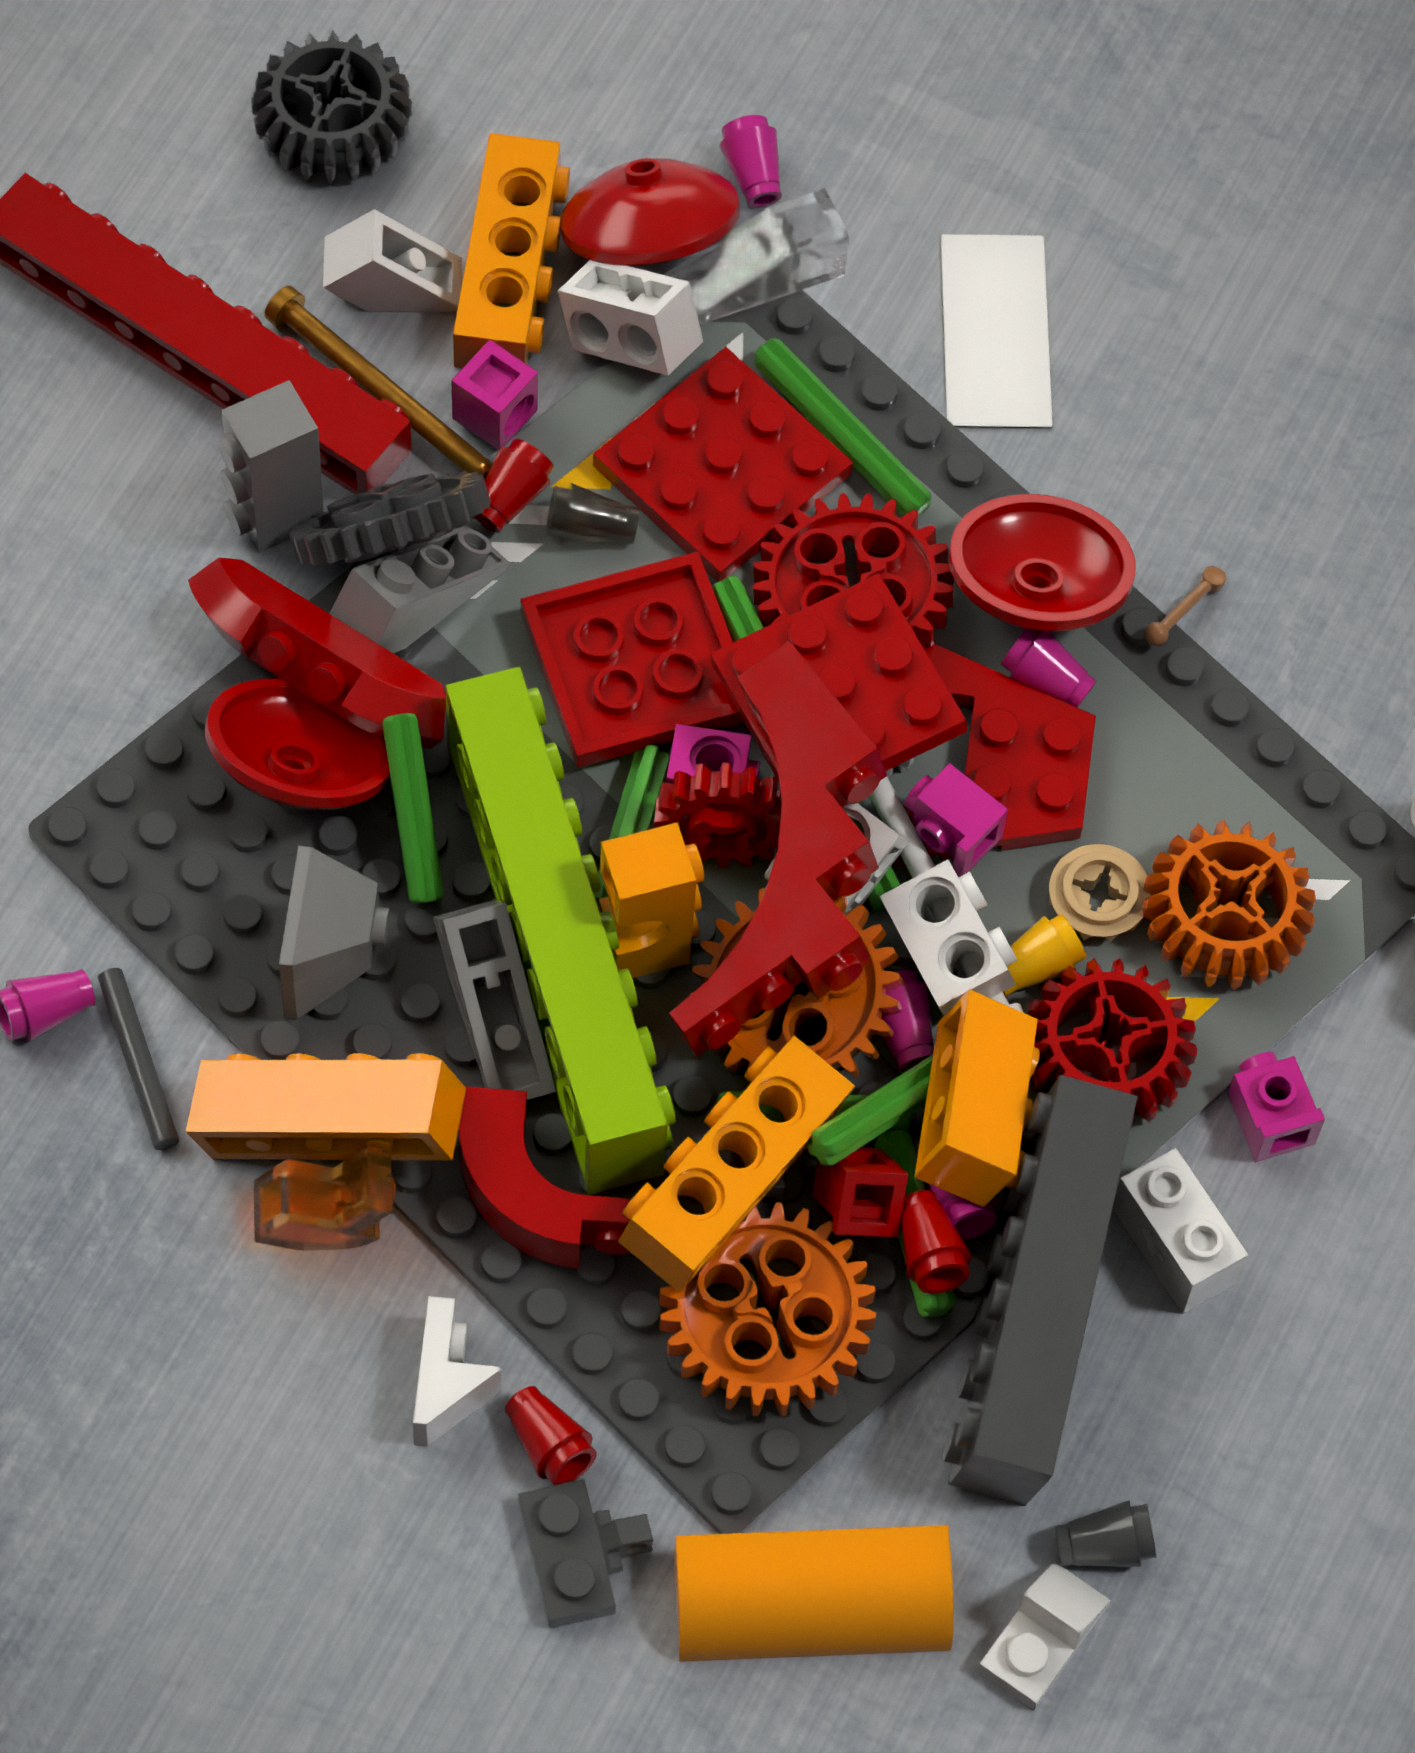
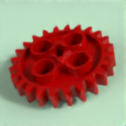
[752,493,954,647]

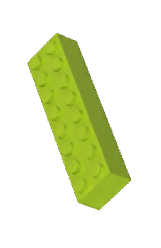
[445,666,676,1195]

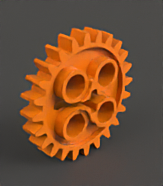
[690,888,903,1084]
[659,1202,876,1416]

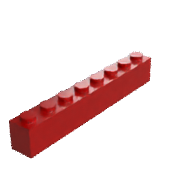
[0,173,412,495]

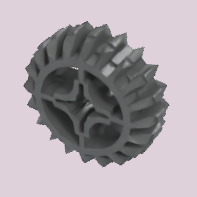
[251,30,412,185]

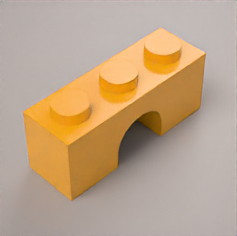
[598,822,704,978]

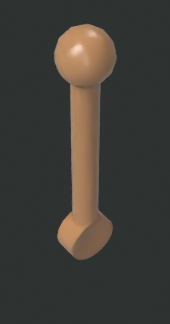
[1144,566,1226,646]

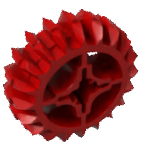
[1027,958,1197,1125]

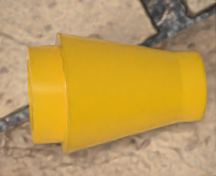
[1003,914,1087,997]

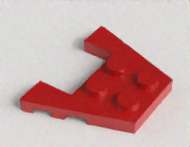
[891,643,1096,868]

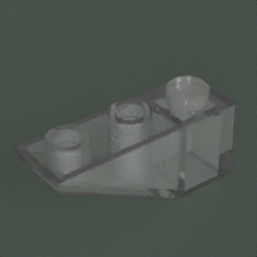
[663,188,850,325]

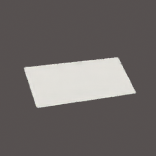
[941,234,1053,427]

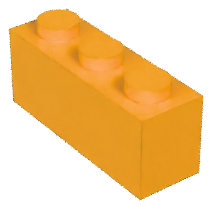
[914,989,1040,1207]

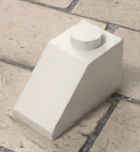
[323,209,461,313]

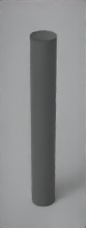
[98,968,179,1150]

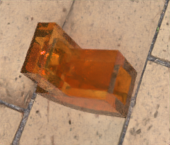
[254,1146,396,1251]

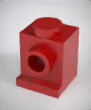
[812,1148,908,1237]

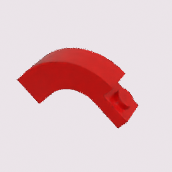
[458,1086,632,1269]

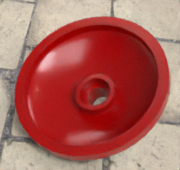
[560,158,740,265]
[948,494,1136,632]
[204,678,390,810]

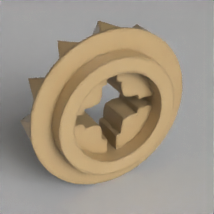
[1049,844,1151,942]

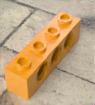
[453,133,570,368]
[618,1036,855,1293]

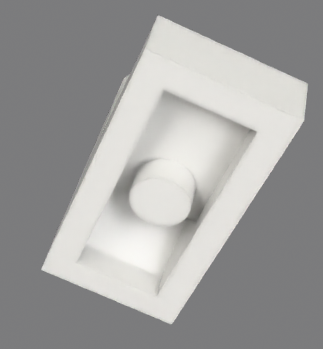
[413,1296,502,1446]
[978,1562,1111,1711]

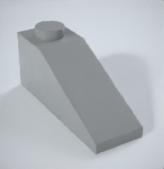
[433,900,556,1100]

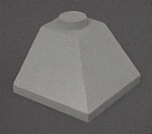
[279,846,390,1020]

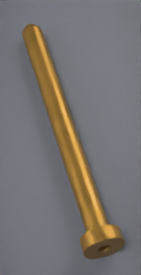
[264,285,492,480]

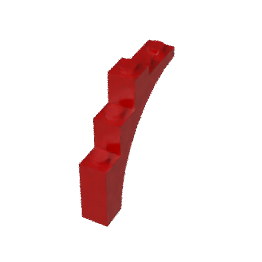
[669,641,887,1057]

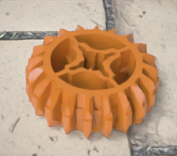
[1142,819,1316,990]

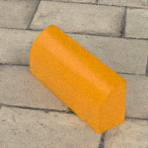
[674,1525,954,1662]

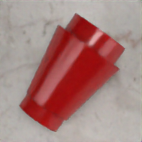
[472,439,554,533]
[901,1190,971,1294]
[504,1386,597,1485]

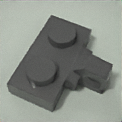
[518,1479,653,1628]

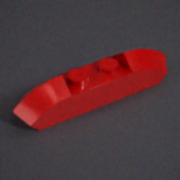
[188,557,446,749]

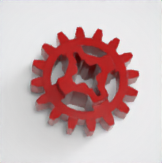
[654,762,782,868]

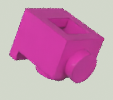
[904,763,1008,877]
[1227,1052,1325,1163]

